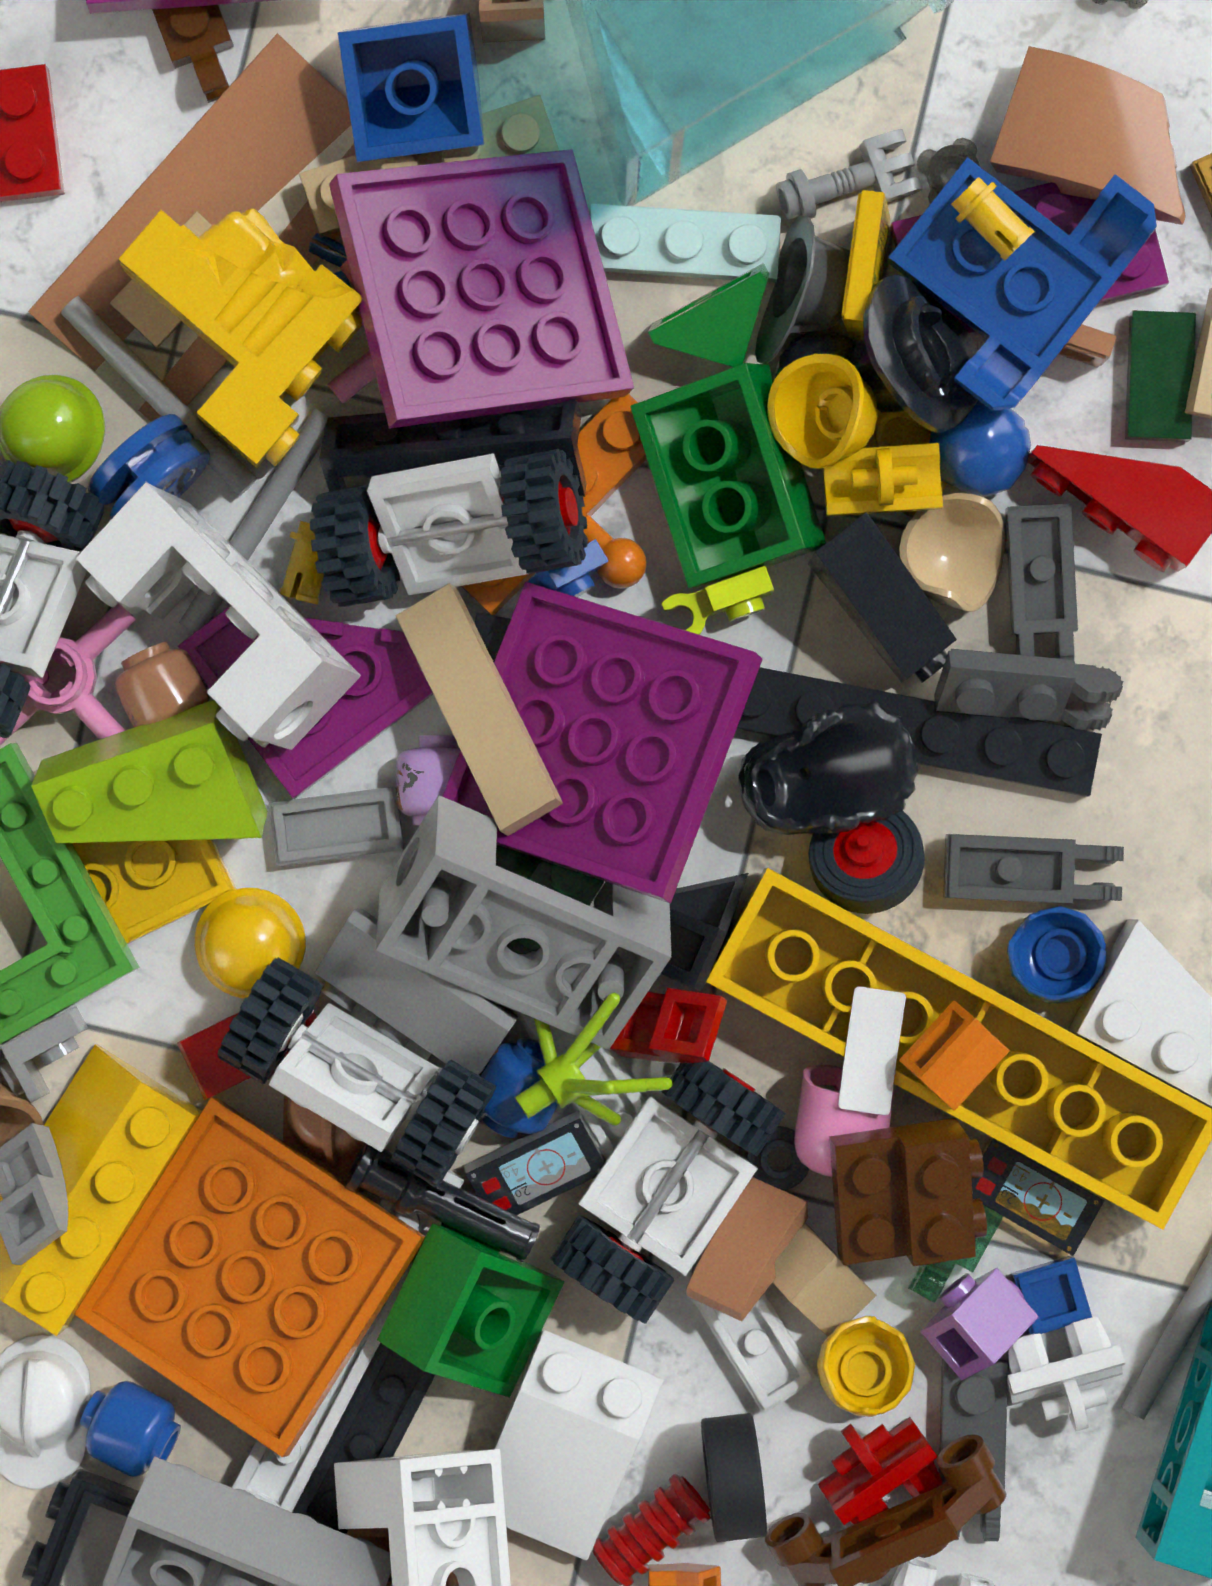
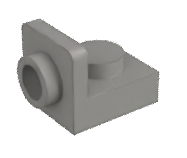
[0,1006,88,1103]

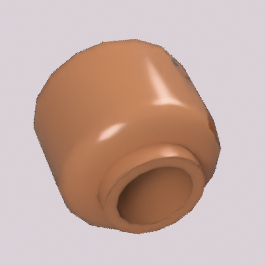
[115,642,210,728]

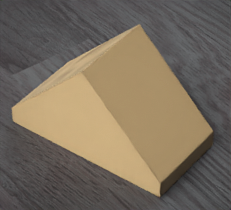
[772,1222,877,1337]

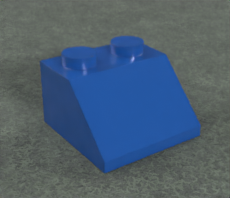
[338,12,484,162]

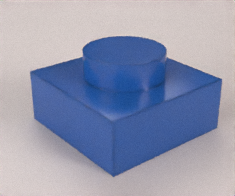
[524,539,608,597]

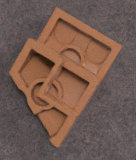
[990,46,1186,225]

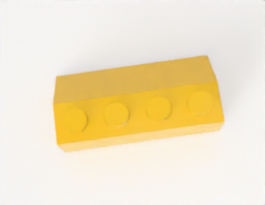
[0,1044,202,1336]

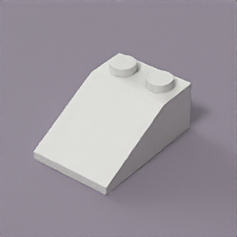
[493,1330,664,1561]

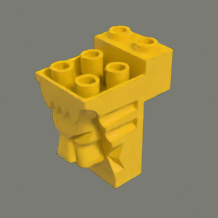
[118,208,363,469]

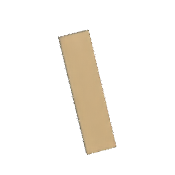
[396,583,563,836]

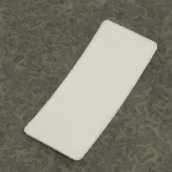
[838,986,906,1115]

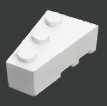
[1068,919,1212,1108]

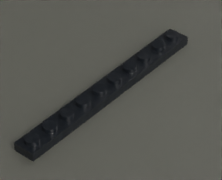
[475,612,1102,797]

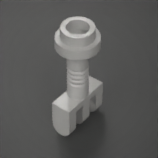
[776,129,923,220]

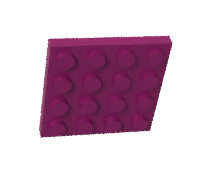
[329,149,634,428]
[443,582,763,904]

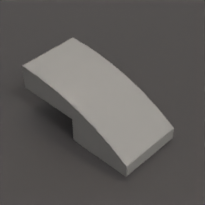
[0,1123,68,1265]

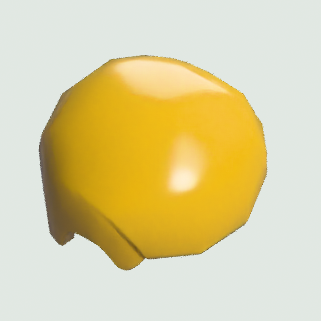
[817,1316,915,1417]

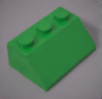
[630,363,826,588]

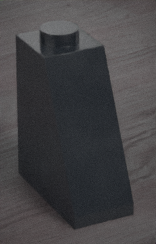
[808,512,957,683]

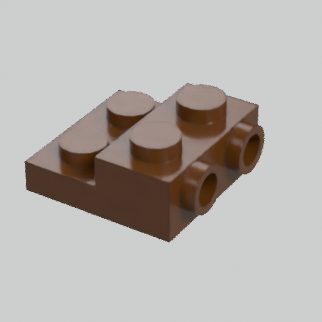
[829,1118,987,1266]

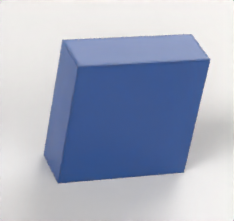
[1011,1255,1092,1335]

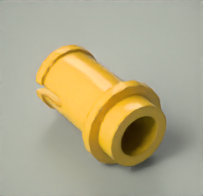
[951,177,1034,261]
[279,521,324,605]

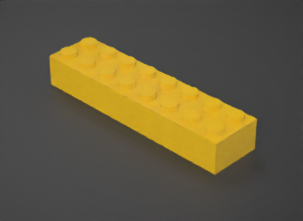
[706,868,1212,1230]

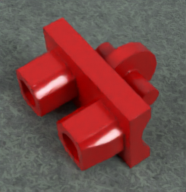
[817,1417,943,1525]

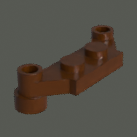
[765,1434,1007,1586]

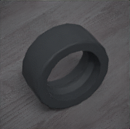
[701,1413,767,1542]

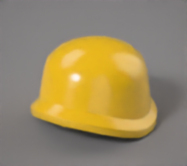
[767,354,878,468]
[194,888,306,998]

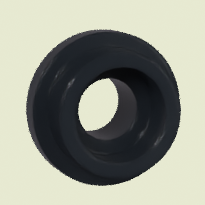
[747,1126,809,1190]

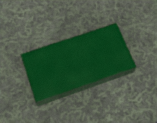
[1125,310,1196,442]

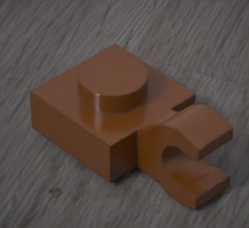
[152,5,234,103]

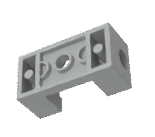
[375,795,671,1050]

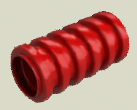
[592,1474,711,1586]

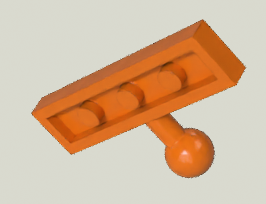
[461,394,647,615]

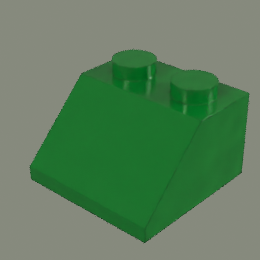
[377,1223,565,1398]

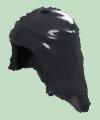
[738,701,919,835]

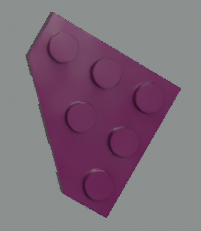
[178,607,433,799]

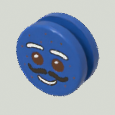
[88,414,210,519]

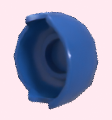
[929,400,1031,497]
[1007,906,1108,1004]

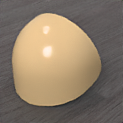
[899,493,1005,612]

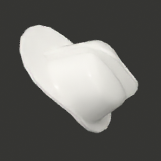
[0,1335,91,1490]

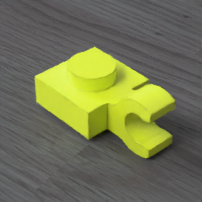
[662,566,774,635]

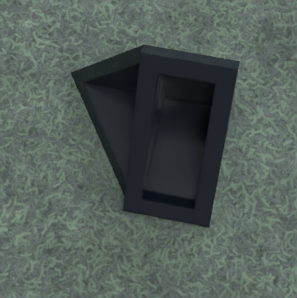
[660,873,749,992]

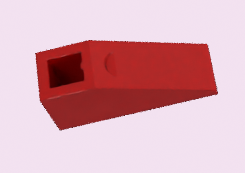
[1027,445,1212,572]

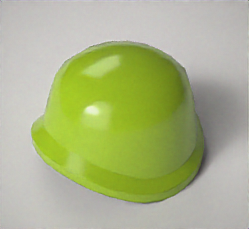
[0,375,105,483]

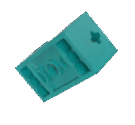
[1135,1300,1212,1579]

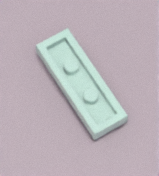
[590,204,781,283]

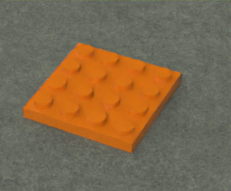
[74,1097,426,1457]

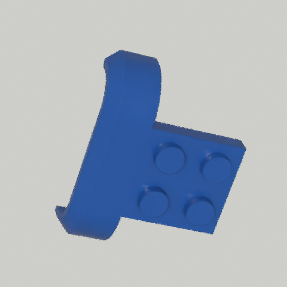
[887,157,1157,411]

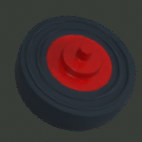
[808,810,925,914]

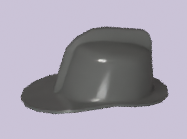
[755,215,850,365]

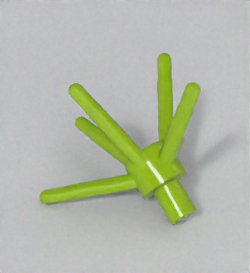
[515,993,672,1126]

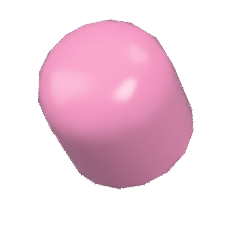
[794,1065,894,1177]

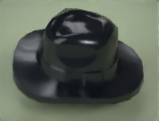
[851,275,978,433]

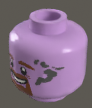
[396,735,460,826]

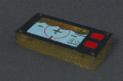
[971,1137,1104,1256]

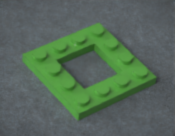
[0,743,140,1045]

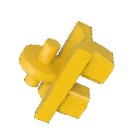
[823,443,943,517]

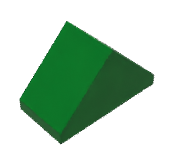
[648,263,770,367]

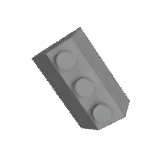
[314,909,518,1075]

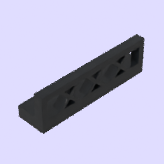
[319,399,587,497]

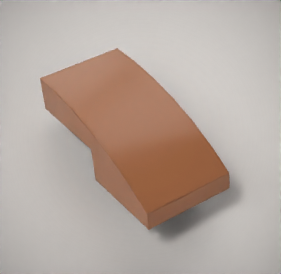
[686,1177,808,1322]

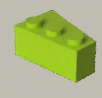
[31,700,268,843]

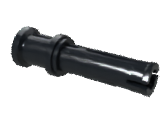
[345,1142,540,1262]

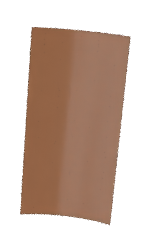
[28,33,356,422]

